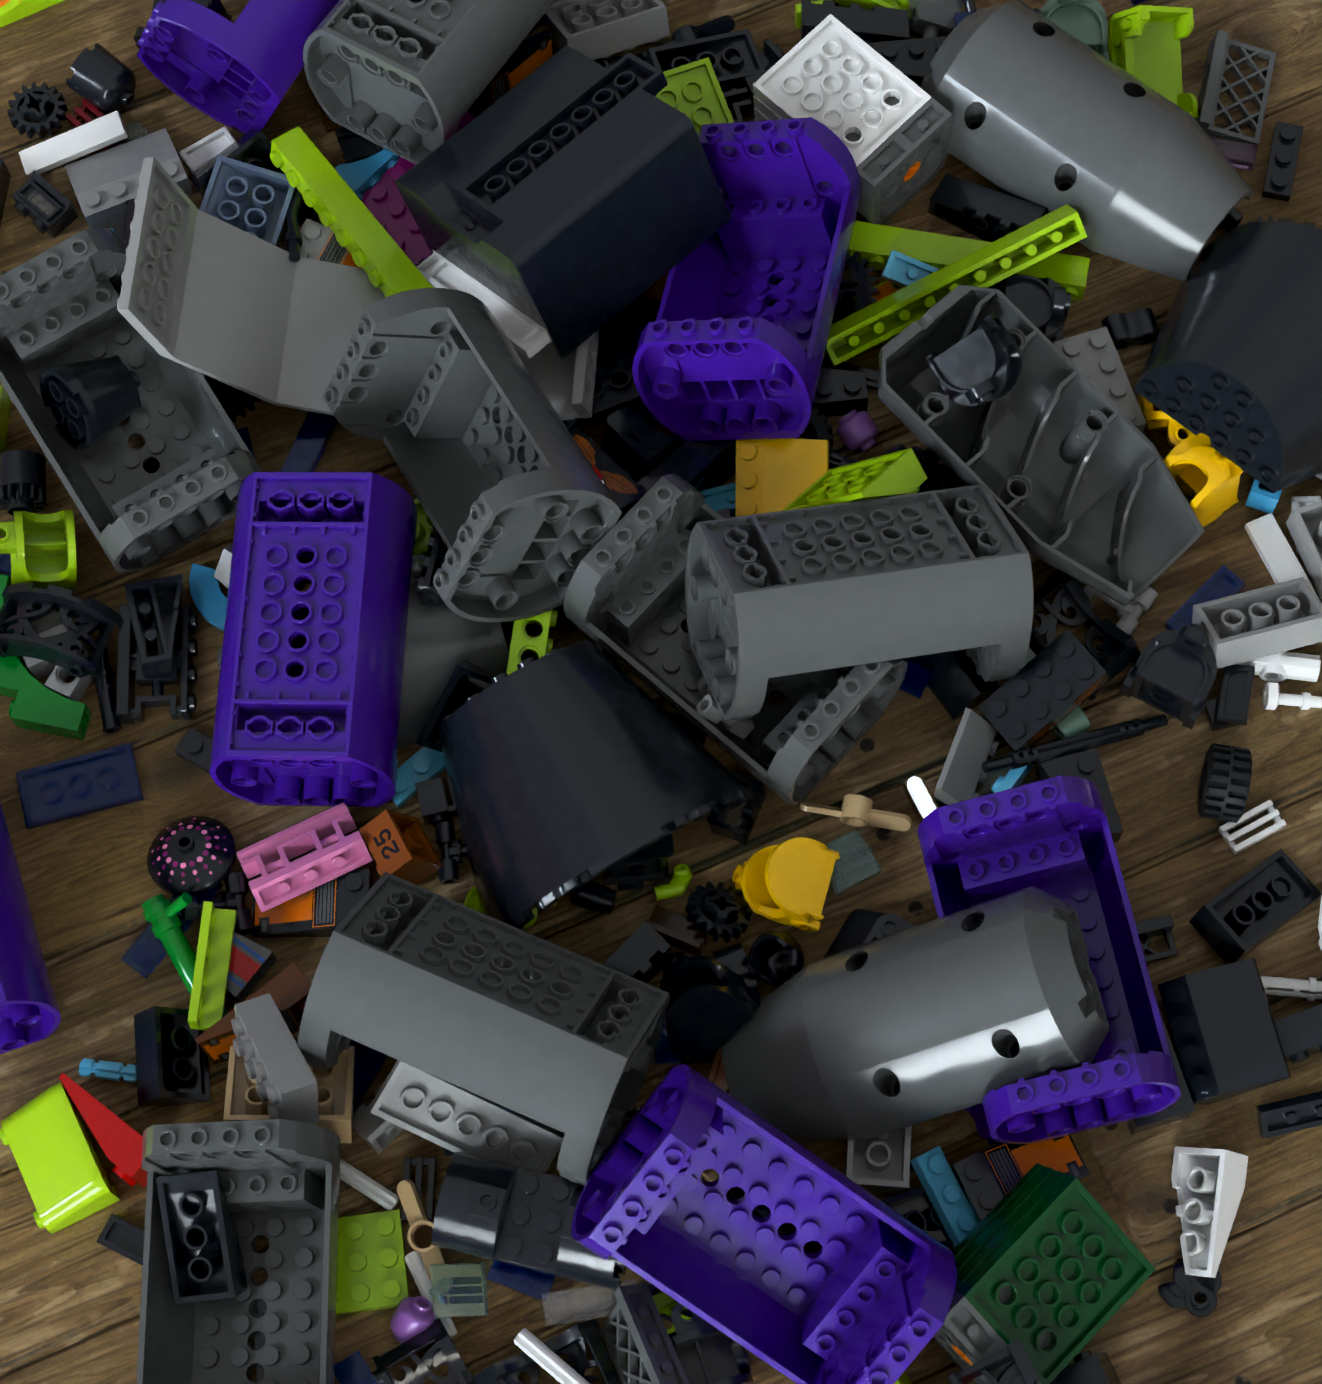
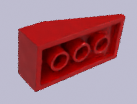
[59,1073,148,1188]

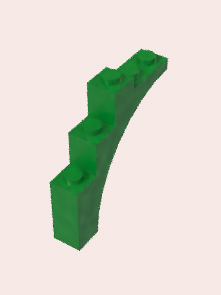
[0,574,92,741]

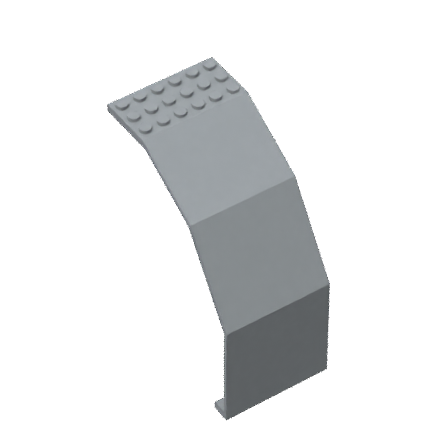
[117,157,600,420]

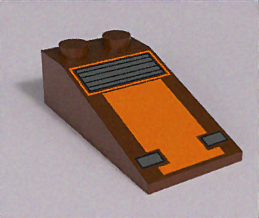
[195,962,311,1064]

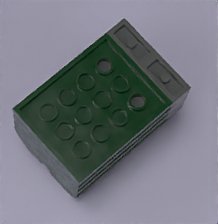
[933,1163,1156,1384]

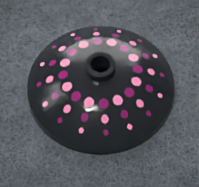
[147,816,236,896]

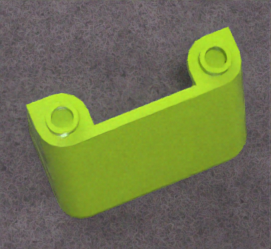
[1108,5,1198,118]
[0,1082,121,1234]

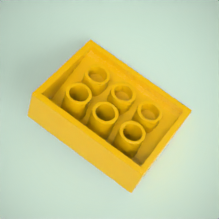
[735,438,829,517]

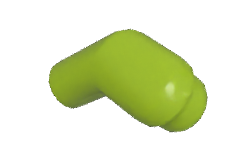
[654,864,692,901]

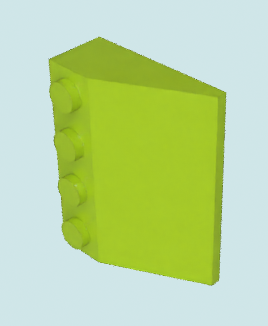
[782,448,928,511]

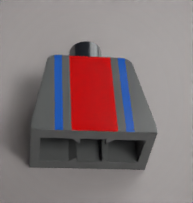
[227,932,277,1003]

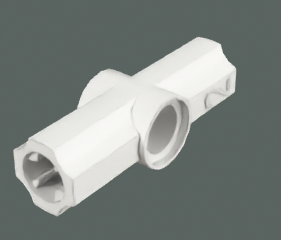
[1238,651,1321,682]

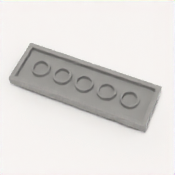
[369,1060,564,1173]

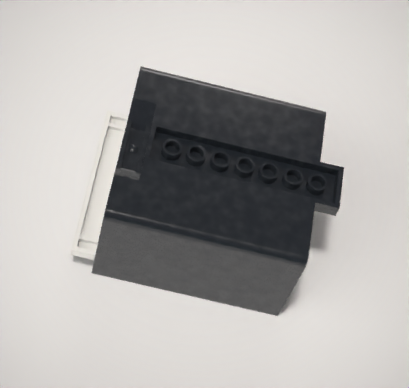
[395,45,732,359]

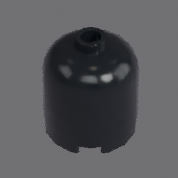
[66,43,136,112]

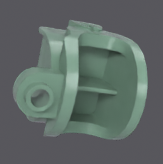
[1040,0,1109,60]

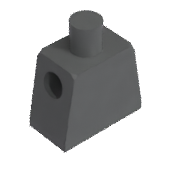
[909,0,963,38]

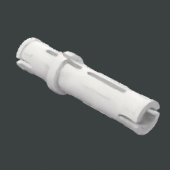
[1260,976,1322,1002]

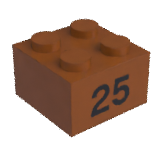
[359,809,443,885]

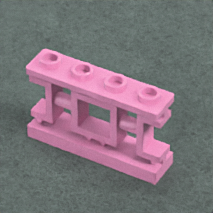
[236,803,373,912]

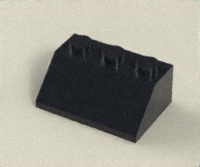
[189,129,285,197]
[134,1006,211,1107]

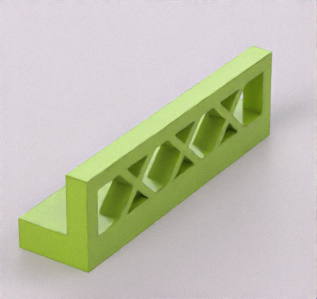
[187,901,237,1030]

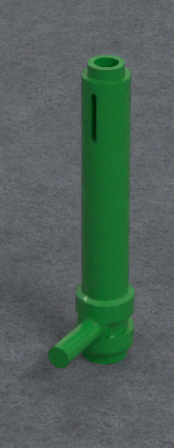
[141,893,228,1017]

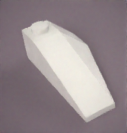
[1171,1146,1248,1278]

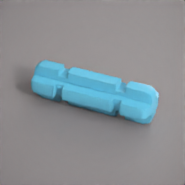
[79,1058,137,1083]

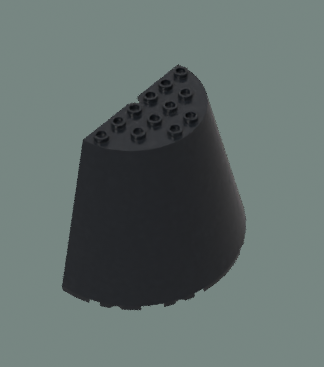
[1134,218,1322,493]
[438,639,753,930]

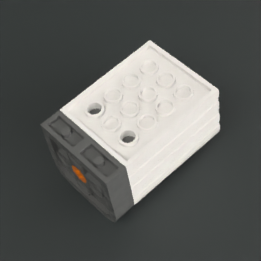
[753,14,952,225]

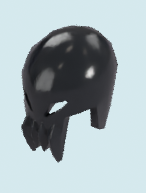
[746,930,805,987]

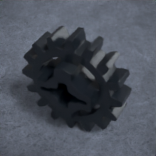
[7,82,68,139]
[685,882,752,943]

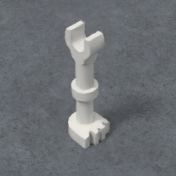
[1263,682,1322,710]

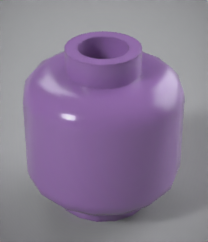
[837,409,879,452]
[390,1296,436,1344]

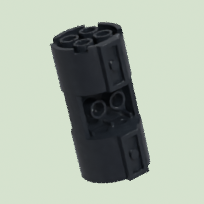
[432,1152,627,1291]

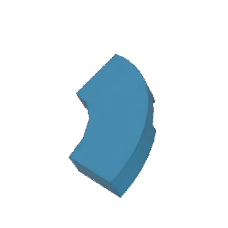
[189,563,227,631]

